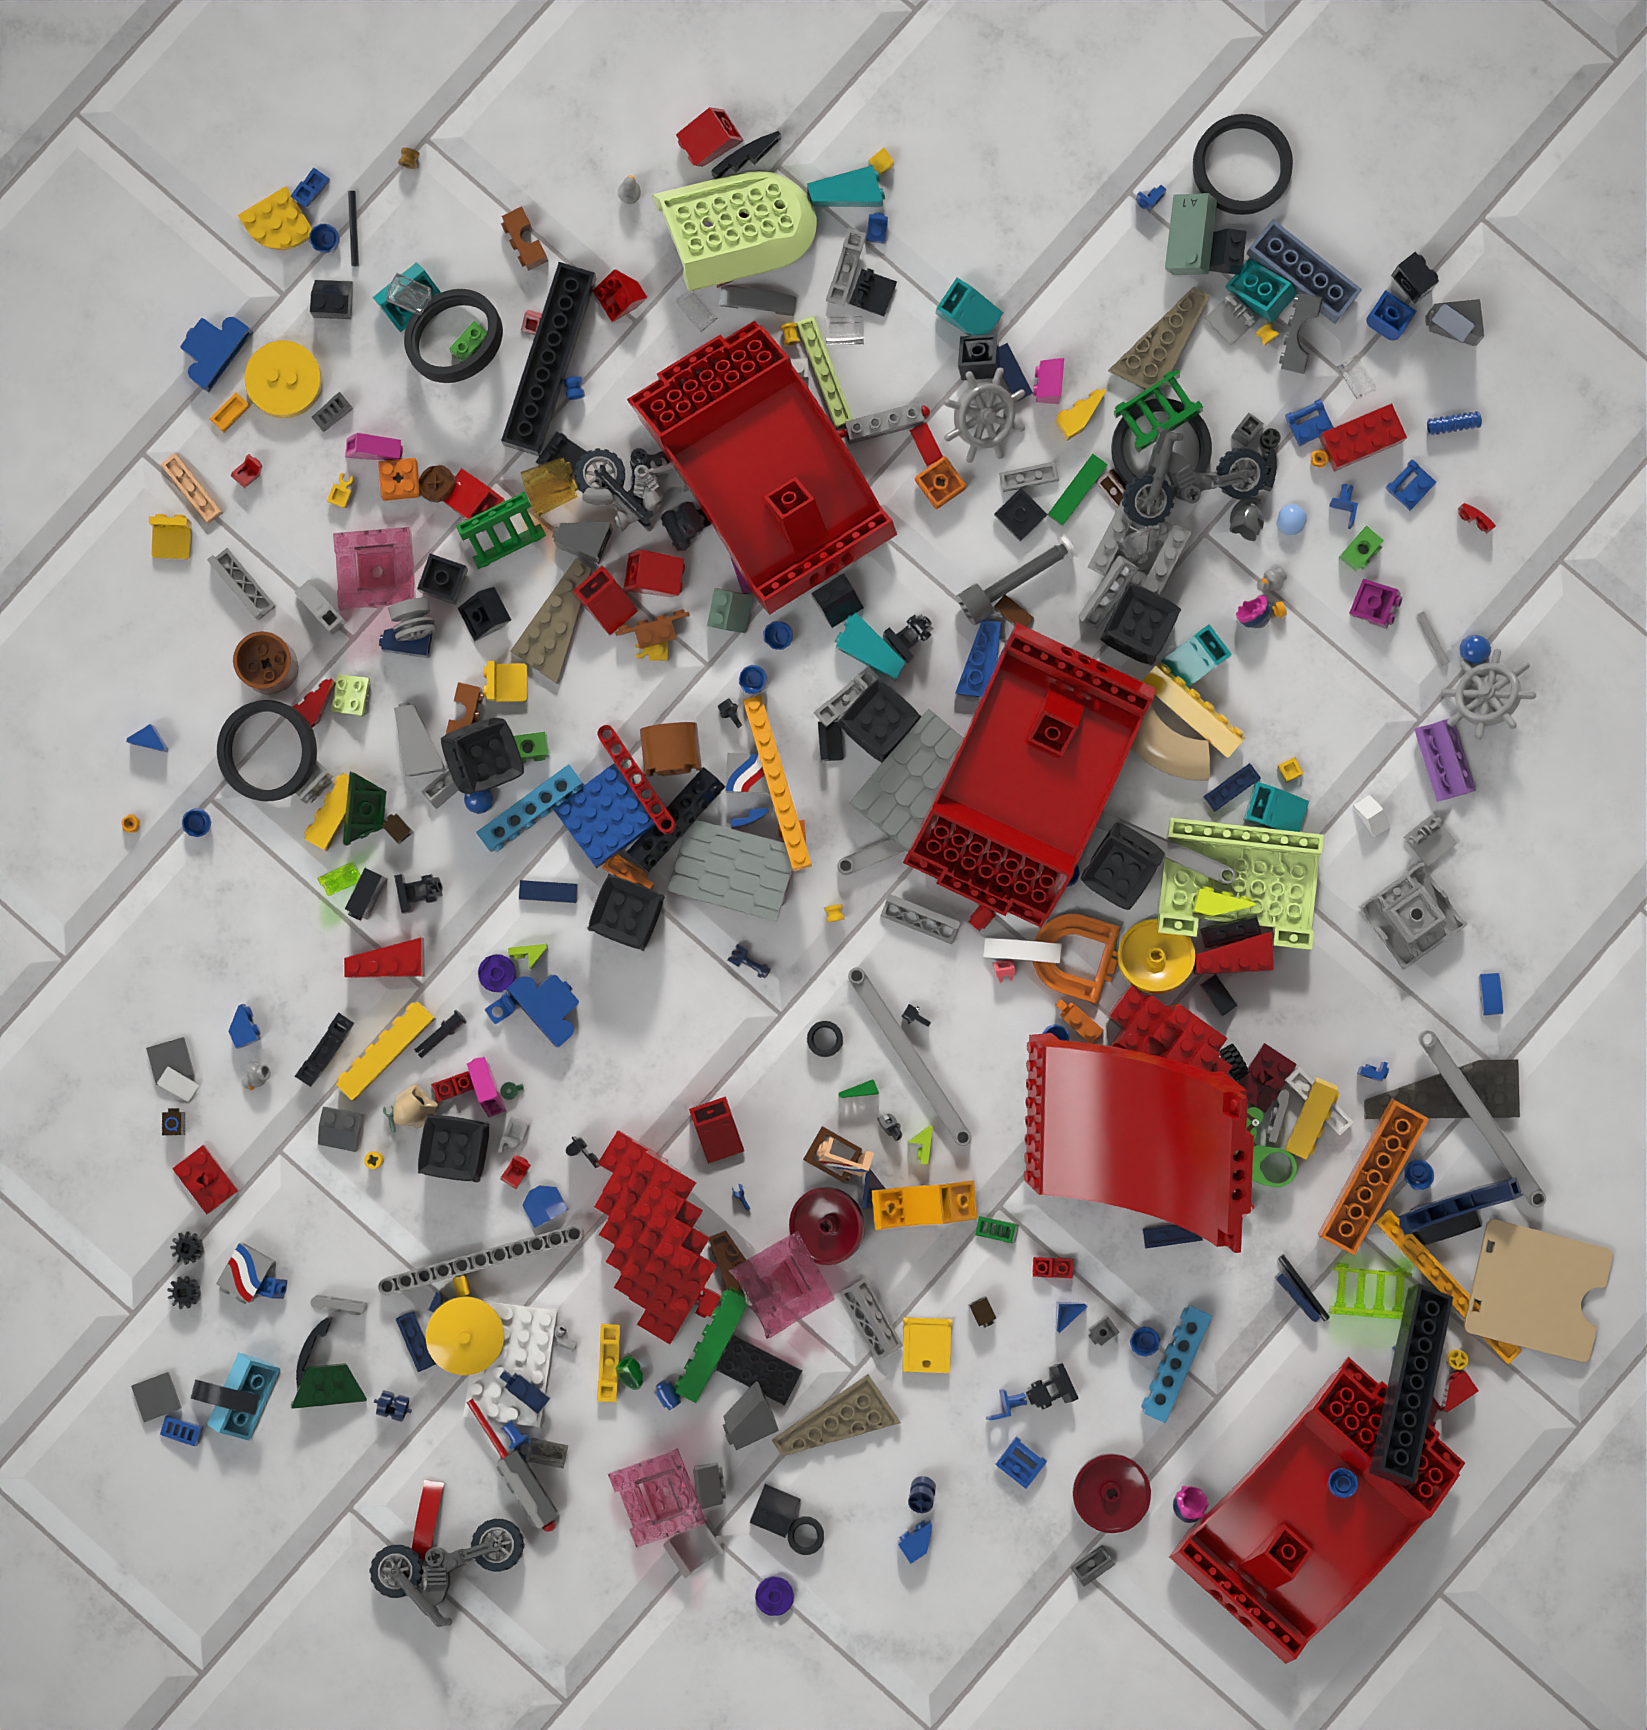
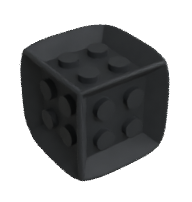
[1100,583,1181,666]
[838,678,921,763]
[441,718,524,794]
[1080,822,1165,910]
[587,874,665,952]
[418,1114,490,1183]

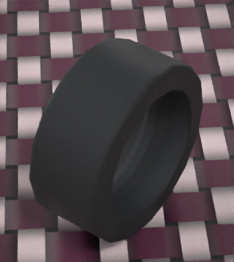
[807,1021,843,1057]
[788,1516,824,1555]

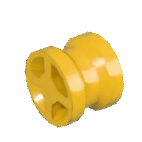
[1255,322,1279,346]
[824,904,845,923]
[1446,1349,1468,1370]

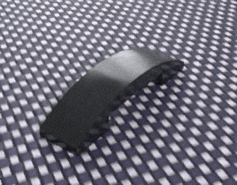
[294,1012,355,1087]
[1412,1210,1481,1246]
[296,1316,333,1389]
[191,1379,260,1415]

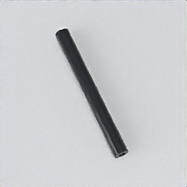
[348,191,359,267]
[1278,1254,1330,1322]

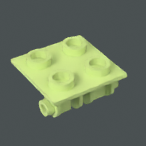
[330,674,371,717]

